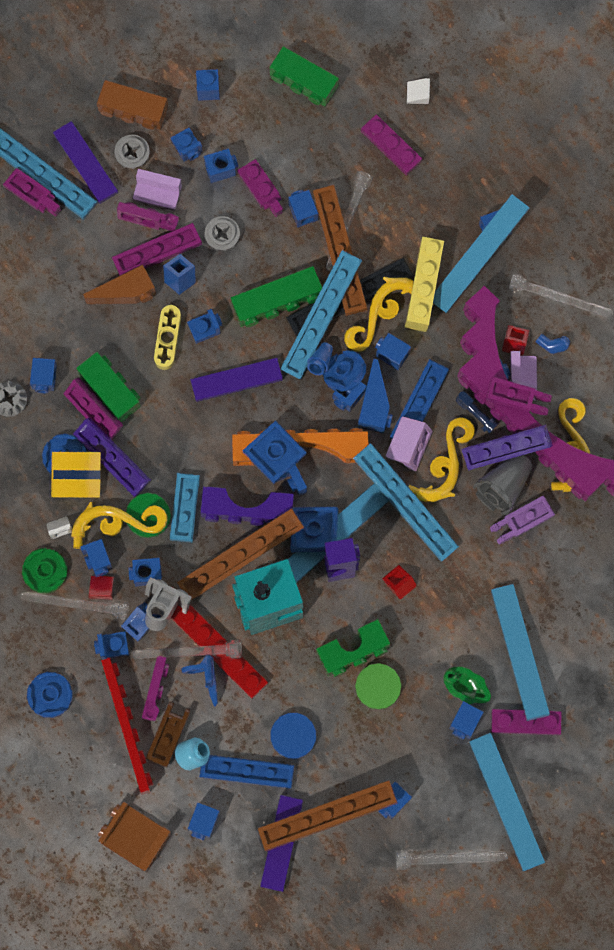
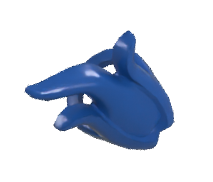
[181,655,218,707]

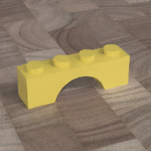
[405,237,444,332]

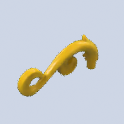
[344,277,414,352]
[551,398,590,492]
[408,417,475,502]
[71,502,168,549]

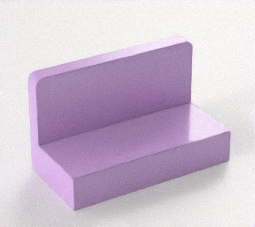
[133,169,182,210]
[509,351,537,400]
[386,417,433,471]

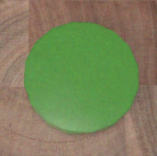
[355,663,401,709]

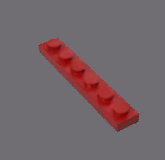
[171,587,268,699]
[101,658,153,795]

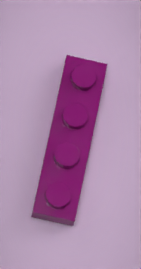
[112,223,202,276]

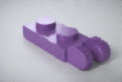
[490,496,555,545]

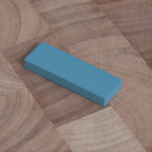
[170,473,200,543]

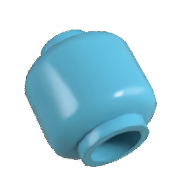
[175,737,210,771]

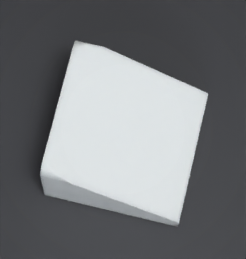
[407,78,430,104]
[47,517,72,539]

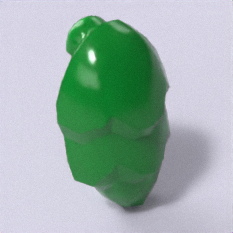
[443,667,491,705]

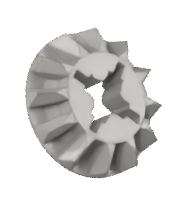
[114,135,150,169]
[205,216,240,251]
[0,381,27,417]

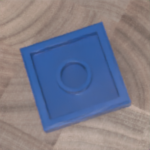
[242,420,307,484]
[290,507,339,552]

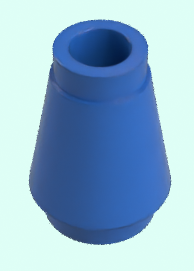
[307,342,333,376]

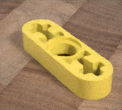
[154,305,181,370]

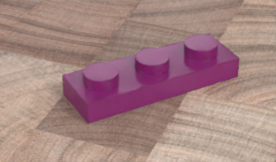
[361,114,422,176]
[63,377,123,440]
[491,709,561,735]

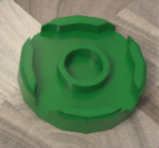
[126,493,171,538]
[22,548,68,594]

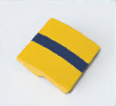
[51,452,101,497]

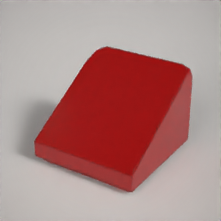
[502,325,530,356]
[382,565,416,599]
[89,576,114,600]

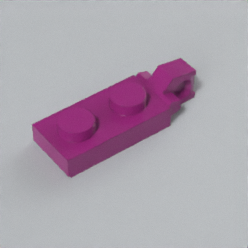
[237,159,283,217]
[3,168,61,217]
[117,202,179,231]
[142,656,169,721]

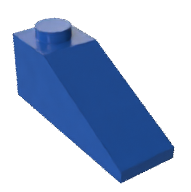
[358,359,393,433]

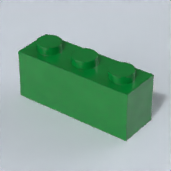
[269,46,339,107]
[76,352,141,423]

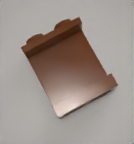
[98,802,172,873]

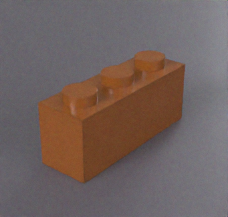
[97,80,168,130]

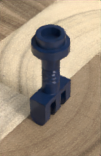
[456,391,498,434]

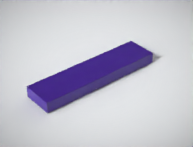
[53,121,118,204]
[190,358,283,402]
[73,417,151,497]
[461,424,553,470]
[260,795,303,892]

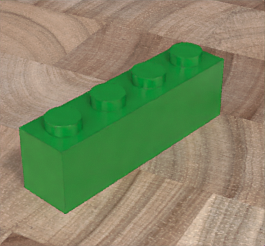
[230,266,322,328]

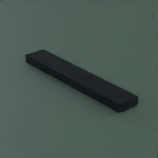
[286,258,414,338]

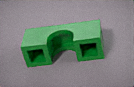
[316,619,390,677]

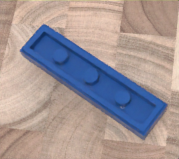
[390,359,449,439]
[199,755,294,789]

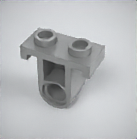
[145,577,192,631]

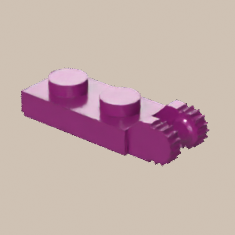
[486,377,552,416]

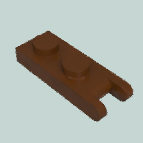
[146,702,191,768]

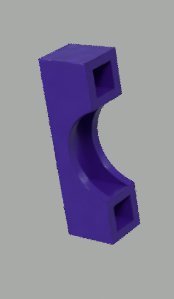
[201,486,294,526]
[324,538,360,582]

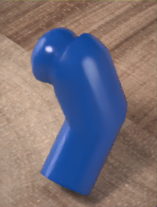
[536,334,570,354]

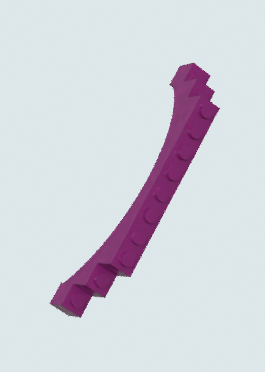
[457,286,614,502]

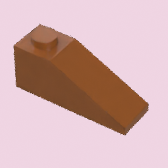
[83,265,156,304]

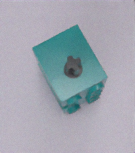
[232,559,303,635]

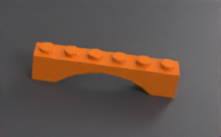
[232,428,368,466]

